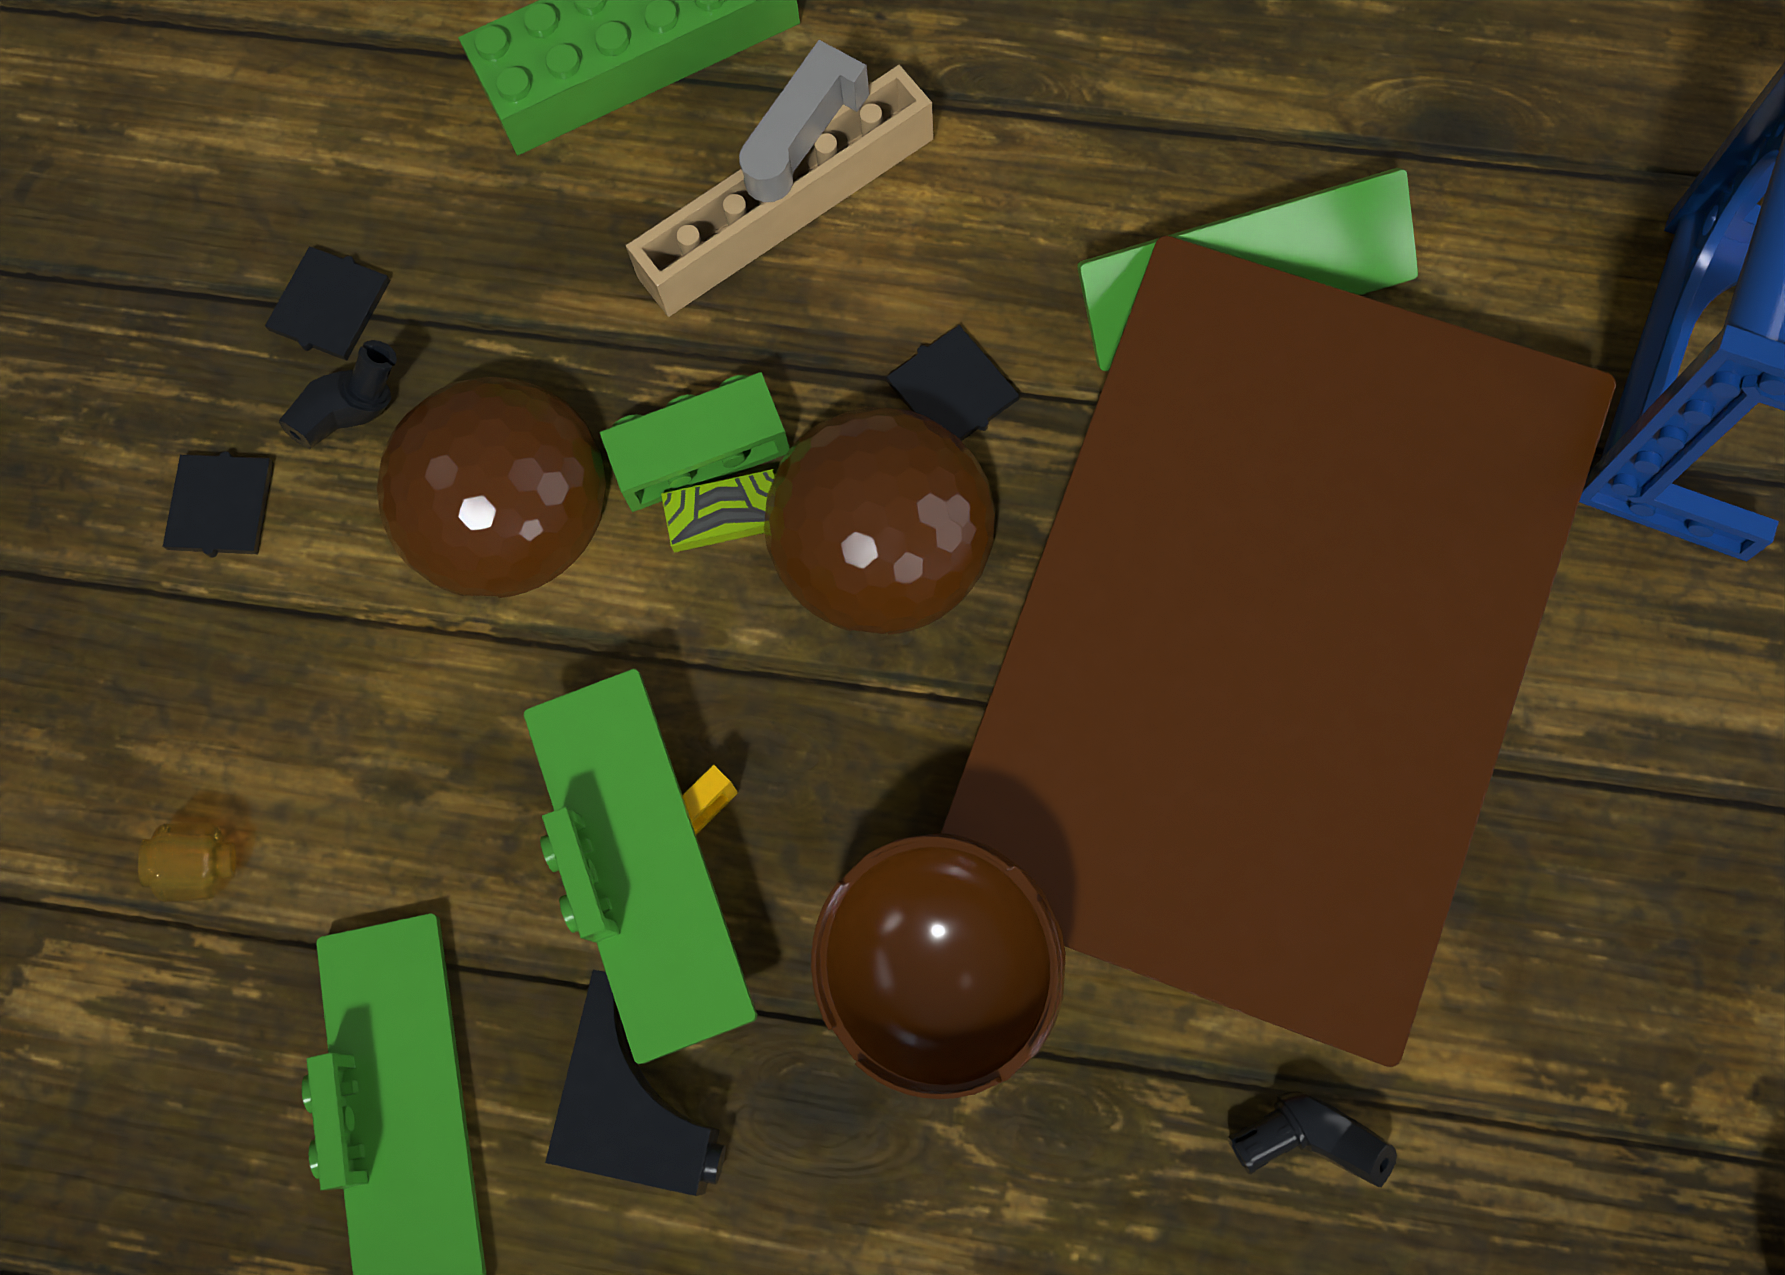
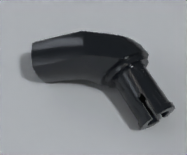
[279,340,397,449]
[1227,1091,1397,1187]

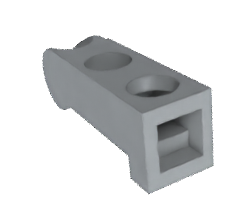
[739,40,869,202]

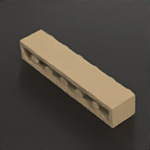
[626,65,933,317]

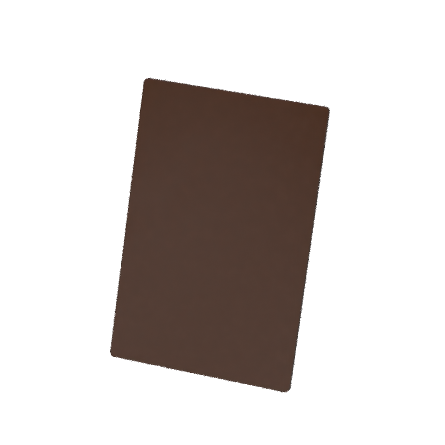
[941,236,1616,1067]

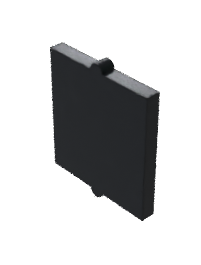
[265,246,391,361]
[886,325,1019,441]
[162,451,274,558]

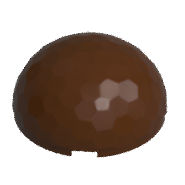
[377,377,606,598]
[764,407,995,635]
[811,833,1066,1099]

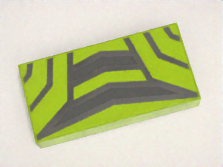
[661,469,775,553]

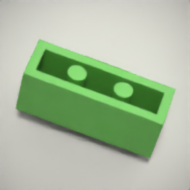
[599,372,790,512]

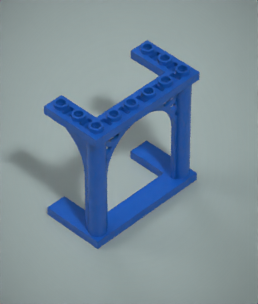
[1579,62,1785,562]

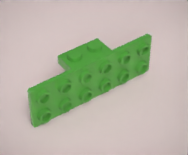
[1077,168,1418,371]
[524,669,757,1064]
[302,913,487,1275]

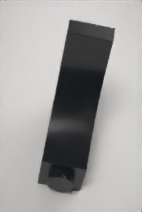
[545,969,726,1196]

